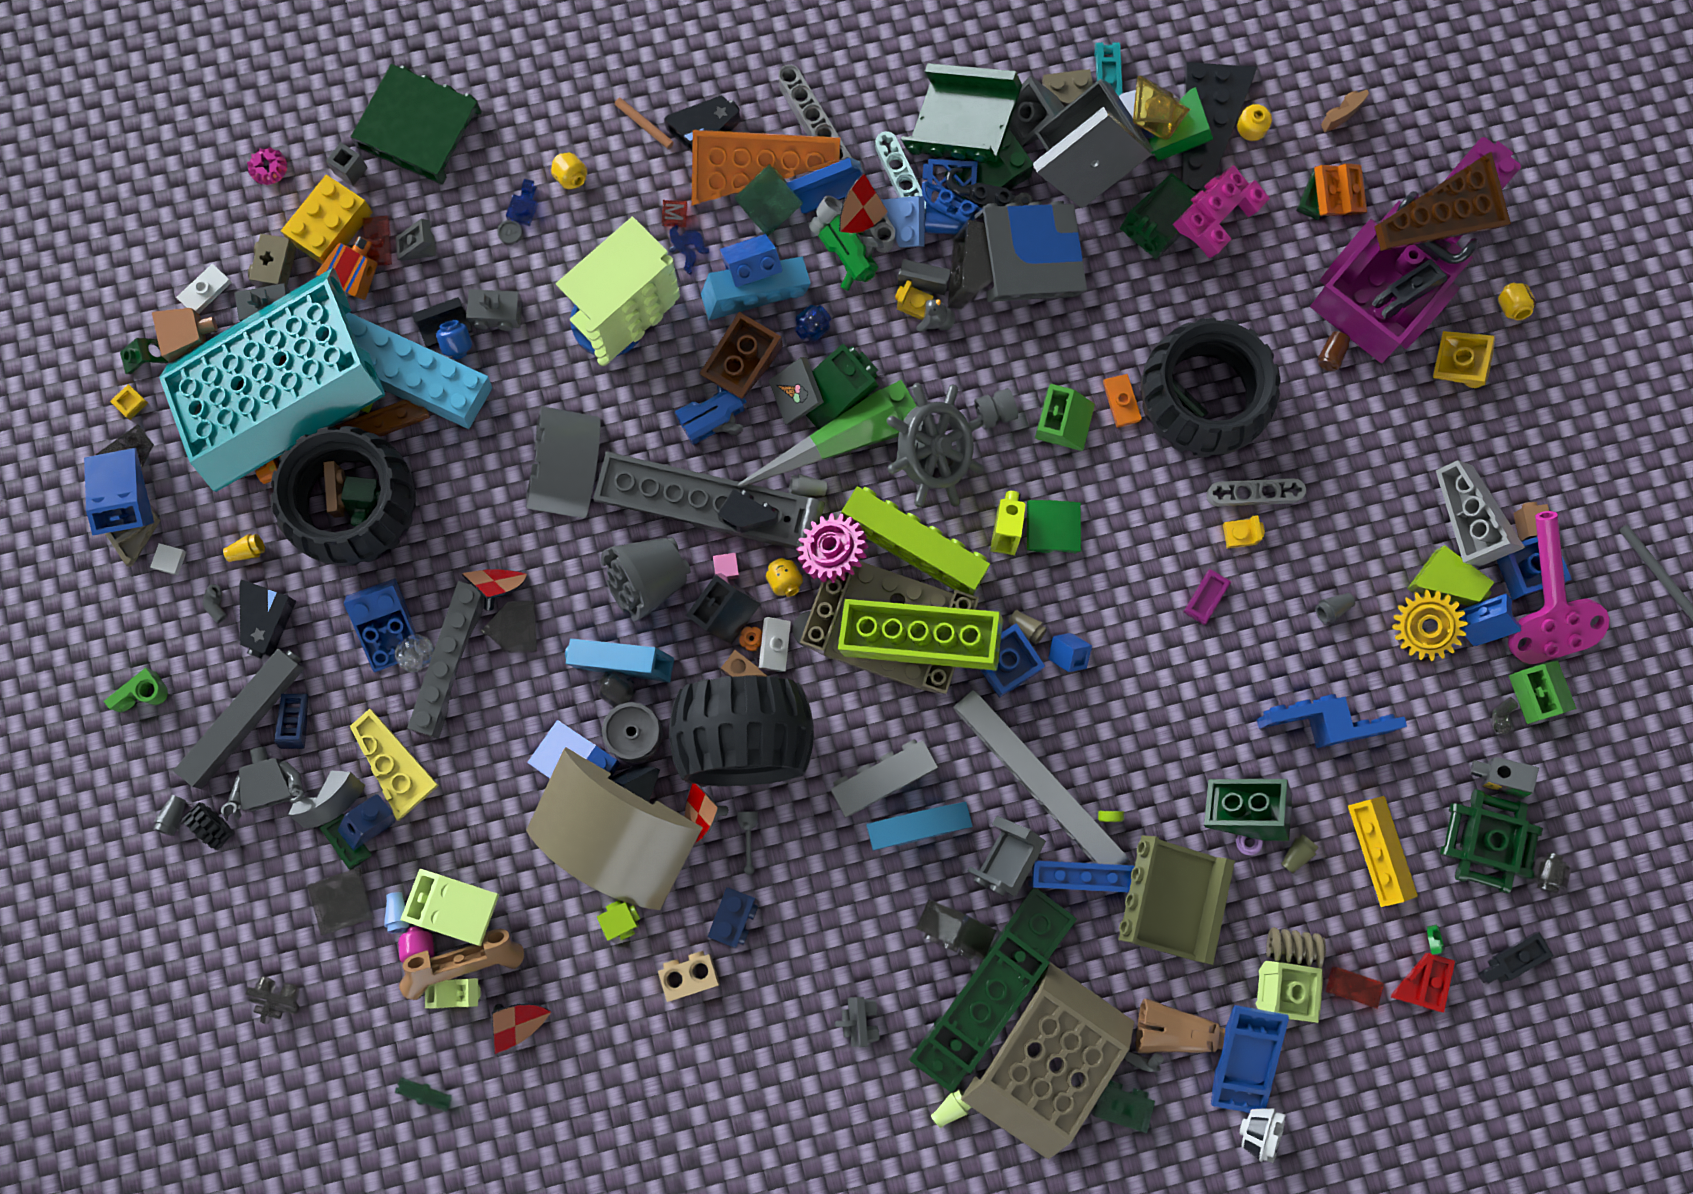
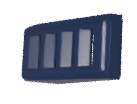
[274,694,308,749]

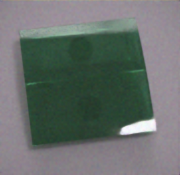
[734,163,803,237]

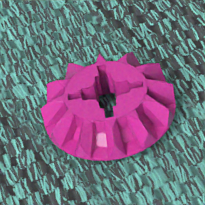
[247,146,287,185]

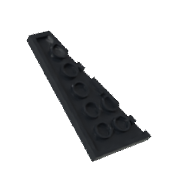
[1181,62,1258,194]

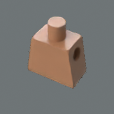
[151,308,218,363]

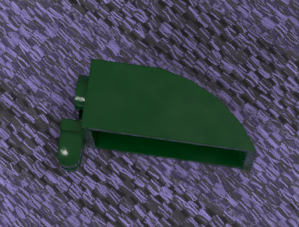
[1119,173,1196,259]
[806,343,879,430]

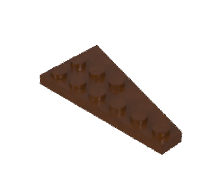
[1374,152,1511,251]

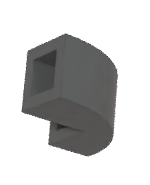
[288,771,365,828]

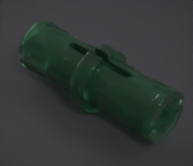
[395,1077,453,1112]

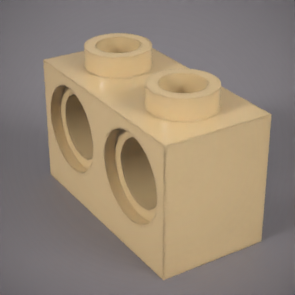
[658,951,720,1002]

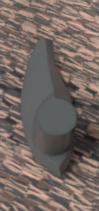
[1123,1051,1164,1072]

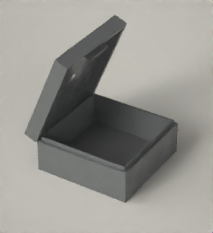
[1033,79,1154,208]

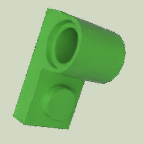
[103,668,168,712]

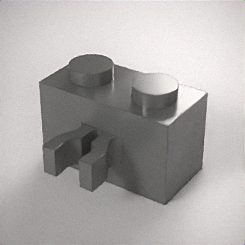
[235,283,291,322]
[466,289,523,331]

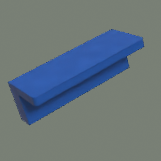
[786,157,863,214]

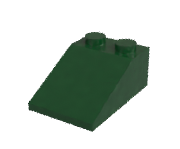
[944,128,1034,207]
[1204,779,1293,841]

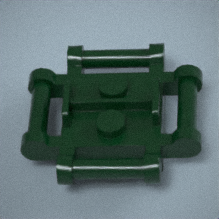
[1440,789,1543,894]

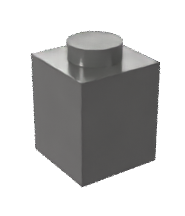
[326,142,368,186]

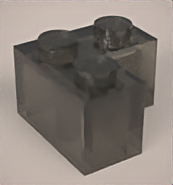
[916,899,997,960]

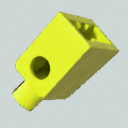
[990,491,1026,556]

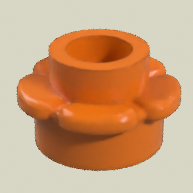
[739,627,762,651]

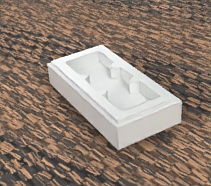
[176,264,232,314]
[759,617,791,672]

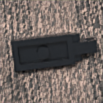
[1478,932,1554,983]

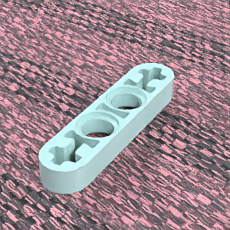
[875,131,926,213]

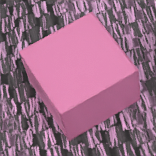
[713,553,739,579]

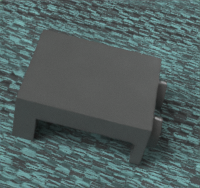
[967,816,1046,897]

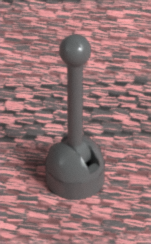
[737,811,758,875]

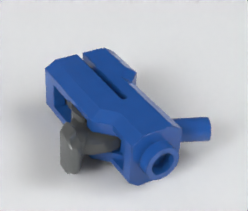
[675,385,747,445]

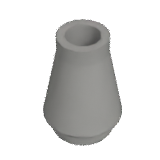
[789,473,827,497]

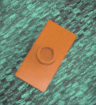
[1103,373,1142,428]

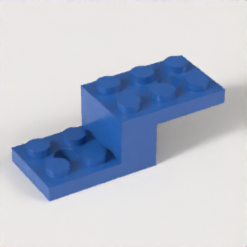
[1257,694,1407,749]

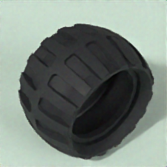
[1140,317,1281,457]
[270,426,416,566]
[669,675,814,787]

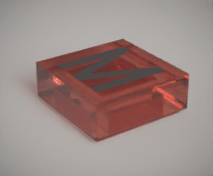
[661,200,688,227]

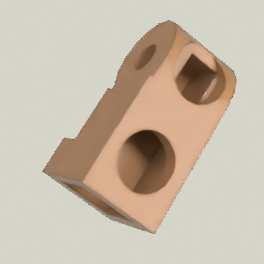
[720,650,767,677]

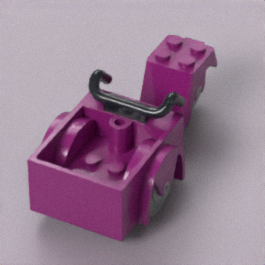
[1310,137,1521,364]

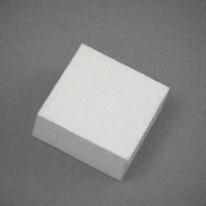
[151,543,186,576]

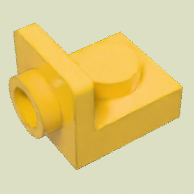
[895,280,934,320]
[1223,515,1265,548]

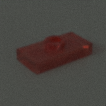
[363,216,392,266]

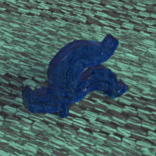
[669,225,709,275]

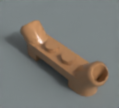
[399,929,524,1000]

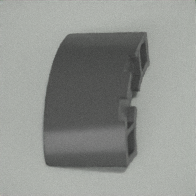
[526,406,600,518]

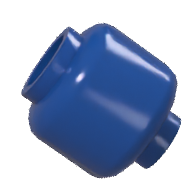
[436,320,473,359]

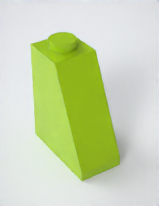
[1407,545,1494,606]

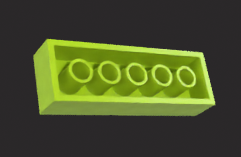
[841,486,990,595]
[838,599,1003,671]

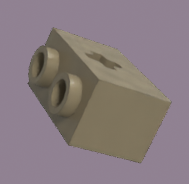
[248,234,297,288]

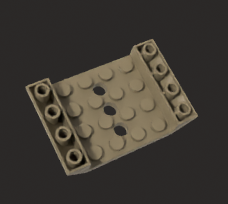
[800,561,979,695]
[961,963,1135,1160]

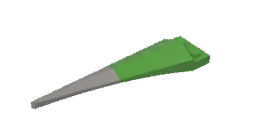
[738,379,917,488]

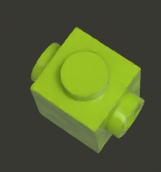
[596,900,641,941]

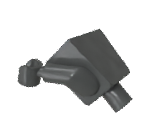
[221,747,304,821]

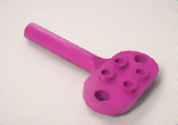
[1508,511,1610,664]

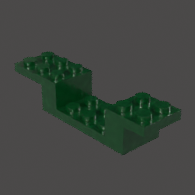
[908,887,1077,1093]

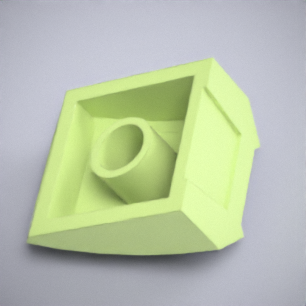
[1255,961,1323,1023]

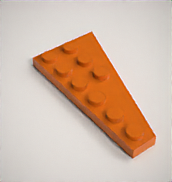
[692,130,841,206]

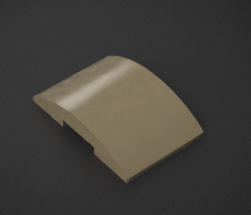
[526,747,702,910]

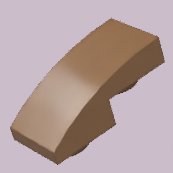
[1321,90,1369,133]

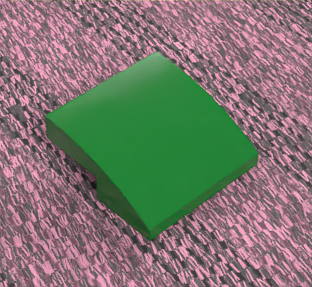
[1027,500,1081,554]

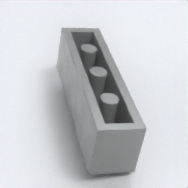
[831,739,938,818]

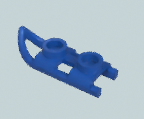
[922,181,982,228]

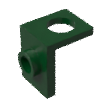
[120,338,169,375]

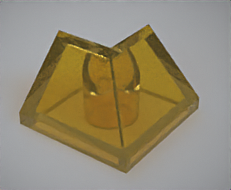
[1133,75,1190,140]

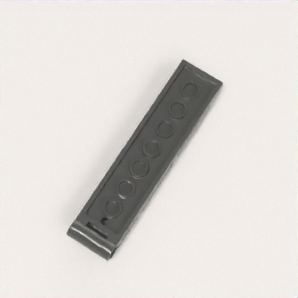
[594,451,825,550]

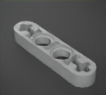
[1206,478,1306,507]

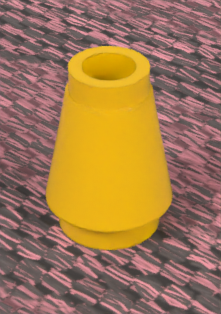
[223,533,265,562]

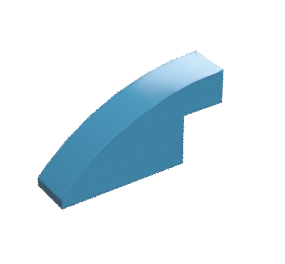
[866,802,973,851]

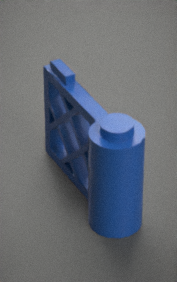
[923,159,977,235]

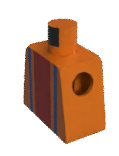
[316,236,377,300]

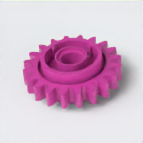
[797,513,868,583]

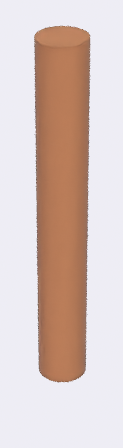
[614,97,674,149]

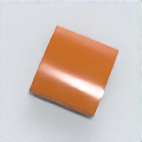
[1314,163,1367,216]

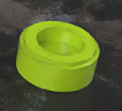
[1098,811,1124,822]

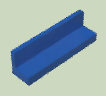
[1028,860,1135,892]

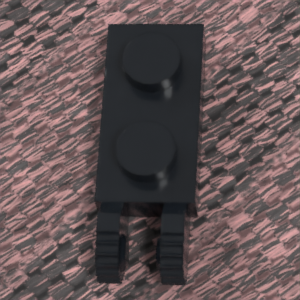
[1372,259,1447,319]

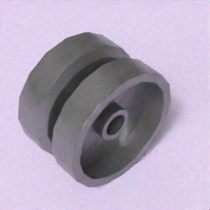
[602,702,663,763]

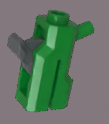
[818,215,884,291]

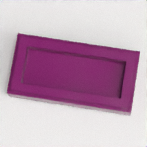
[1183,569,1231,625]

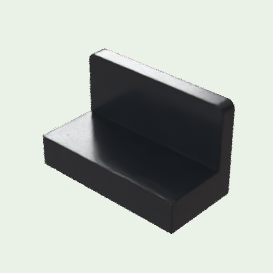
[412,297,473,348]

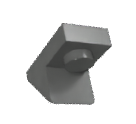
[395,219,436,261]

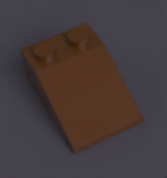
[699,312,783,400]

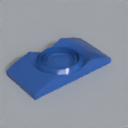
[1211,1005,1289,1113]

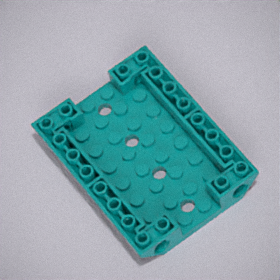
[159,268,386,492]

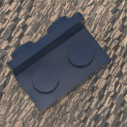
[707,887,759,949]

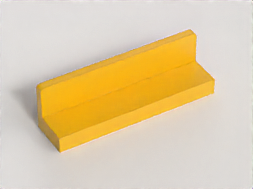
[1348,796,1418,907]

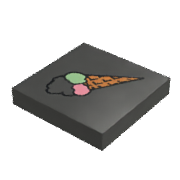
[768,357,824,425]

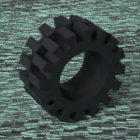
[182,802,234,850]

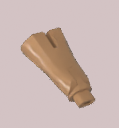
[1135,998,1225,1053]

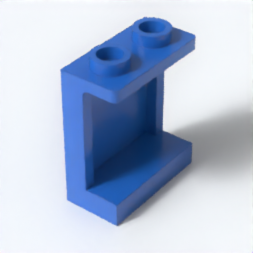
[719,234,782,287]

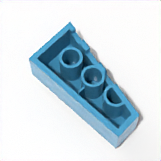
[701,257,811,321]

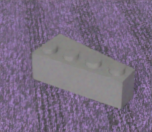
[1436,460,1525,567]

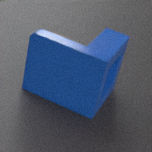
[1048,633,1092,672]

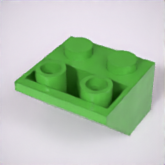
[1034,383,1095,451]
[1509,660,1577,724]

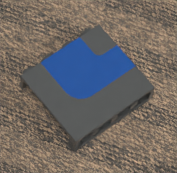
[975,201,1087,302]

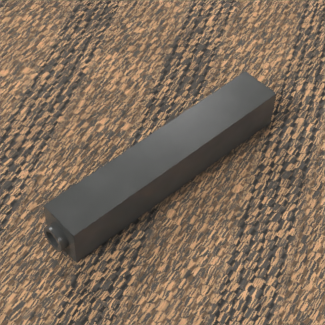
[173,649,305,789]

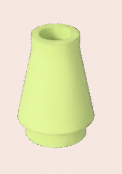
[931,1089,972,1128]

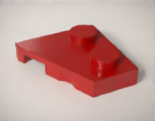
[1391,953,1455,1013]

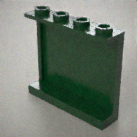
[350,64,482,185]

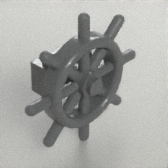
[887,383,984,507]

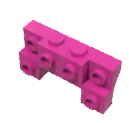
[1173,165,1270,258]

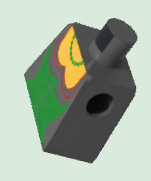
[1470,757,1539,799]

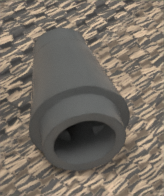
[1315,592,1355,623]
[153,795,186,836]

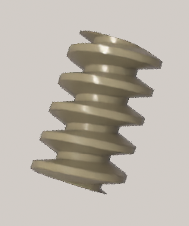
[1266,927,1326,968]

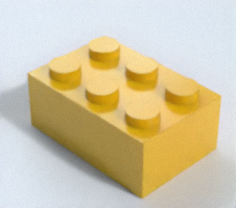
[281,174,373,264]

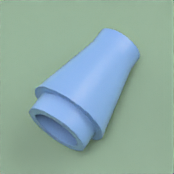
[384,892,410,933]

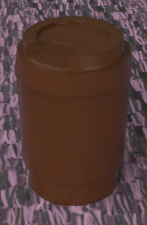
[1318,331,1351,372]

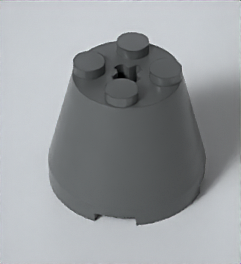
[601,537,691,621]

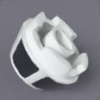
[1239,1109,1286,1163]

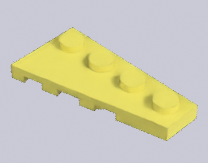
[350,709,439,821]

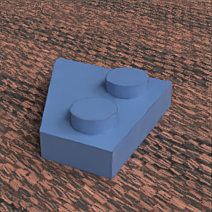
[881,196,925,248]

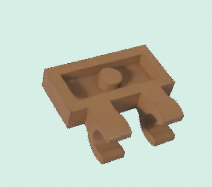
[324,461,355,518]

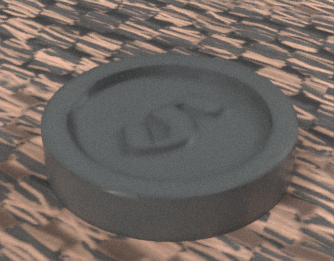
[497,220,522,245]

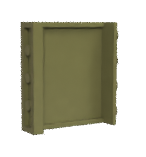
[1118,835,1235,965]

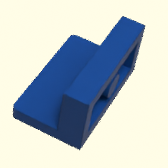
[1459,593,1521,646]

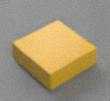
[110,384,148,420]

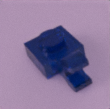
[505,179,538,226]

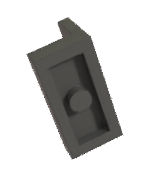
[897,259,951,296]

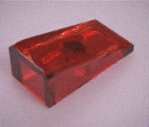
[1326,967,1384,1009]

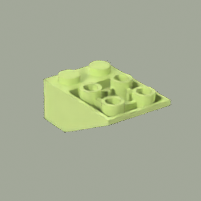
[401,869,500,946]

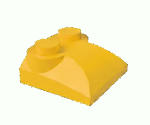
[1433,331,1495,388]

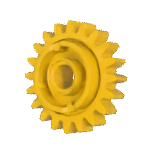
[1392,589,1467,661]

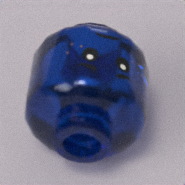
[794,305,832,342]

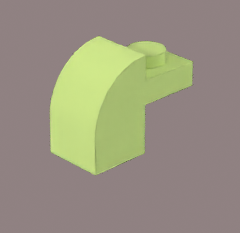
[425,978,481,1008]

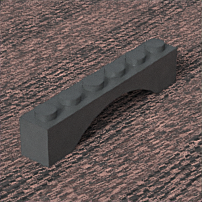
[407,581,484,739]

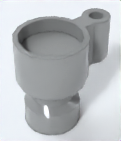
[809,196,843,235]

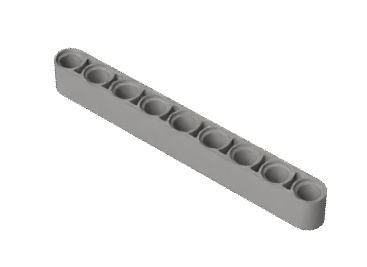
[779,65,895,253]
[953,690,1130,865]

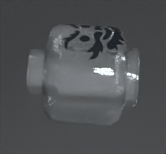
[395,634,434,673]

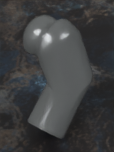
[203,584,227,624]

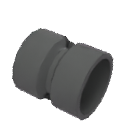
[974,388,1018,430]

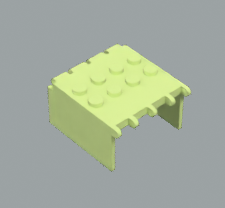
[555,216,680,366]

